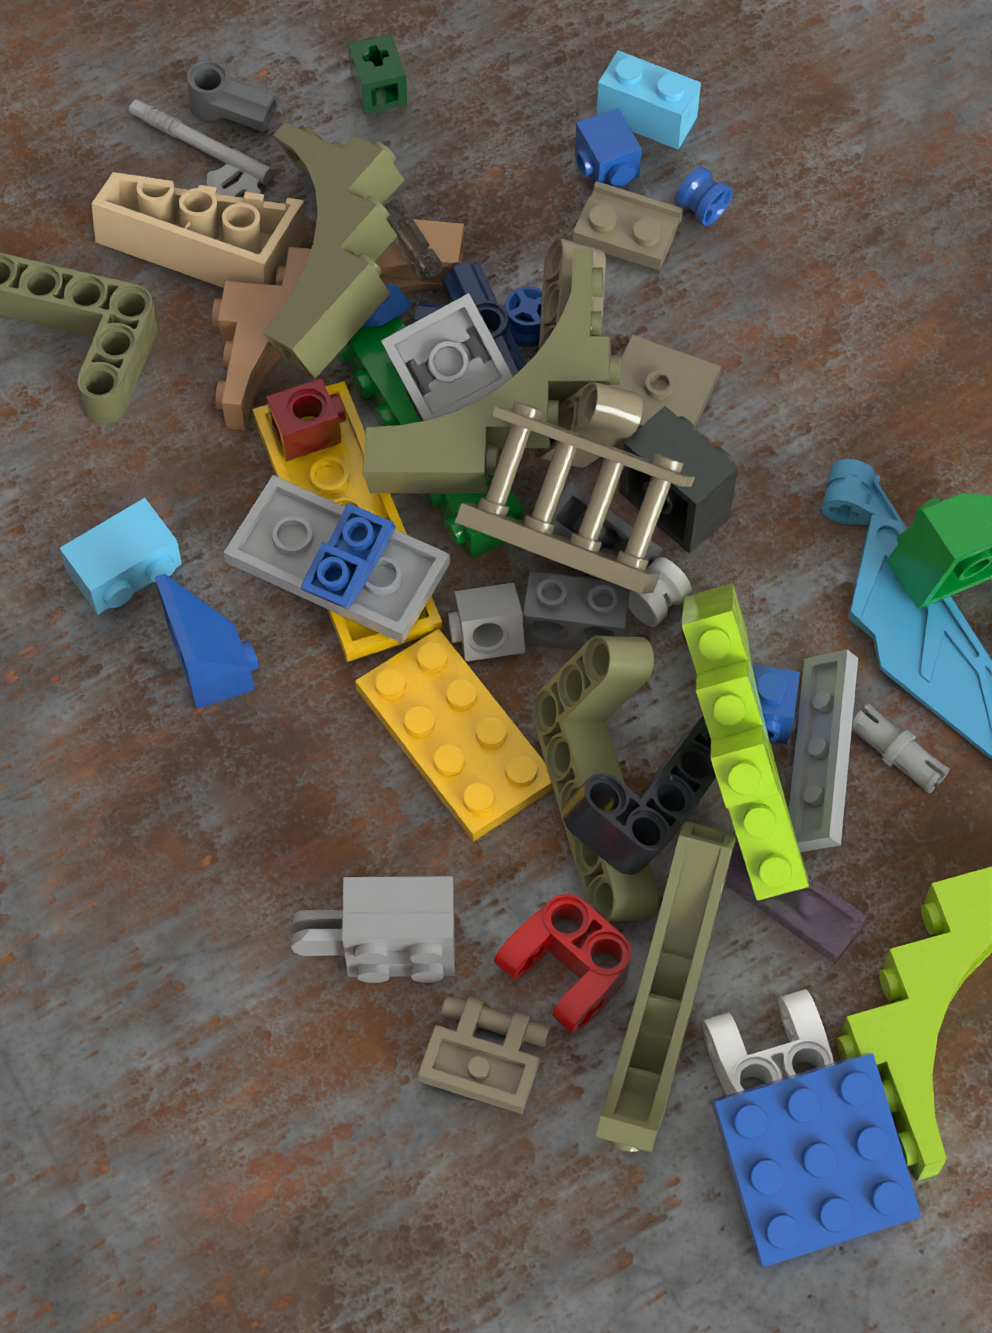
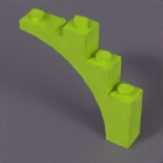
[682,583,809,901]
[837,867,992,1181]

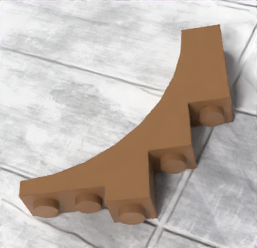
[212,217,464,431]

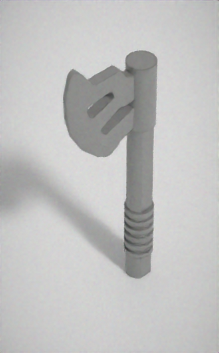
[129,99,273,197]

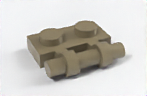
[418,995,551,1115]

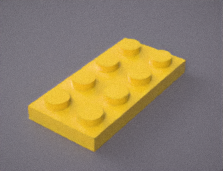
[355,628,553,842]

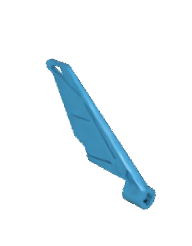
[822,459,992,760]

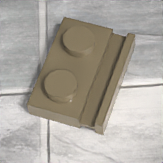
[572,181,683,271]

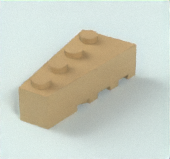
[91,172,304,288]

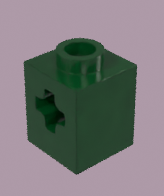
[348,34,407,114]

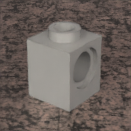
[447,583,525,662]

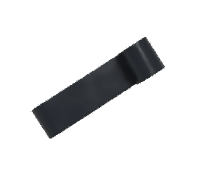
[563,715,716,875]

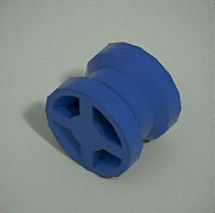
[675,166,733,226]
[505,286,542,347]

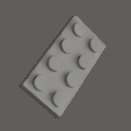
[223,475,450,643]

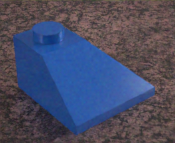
[155,574,259,709]

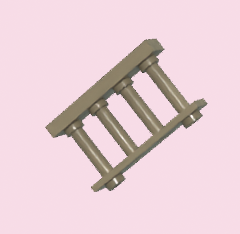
[455,401,695,594]

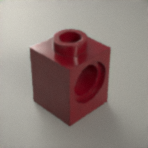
[266,378,346,462]

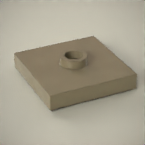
[611,335,721,430]

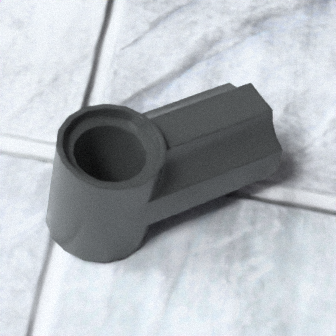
[187,60,279,132]

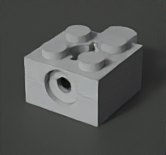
[381,293,513,421]
[291,876,455,983]

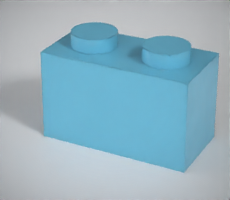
[596,50,701,150]
[59,498,182,615]

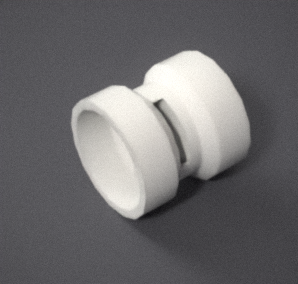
[628,557,692,627]

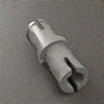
[851,704,950,794]

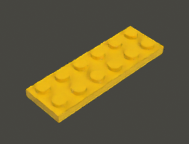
[253,381,443,662]

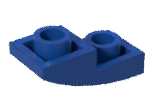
[300,503,396,610]

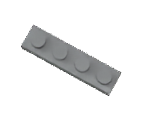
[789,649,858,852]

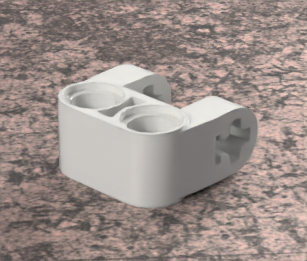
[702,989,834,1096]

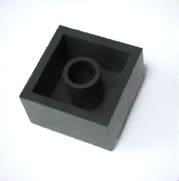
[619,406,738,554]

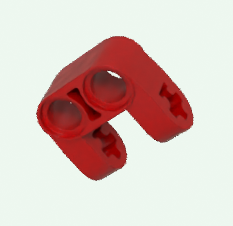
[493,894,631,1035]

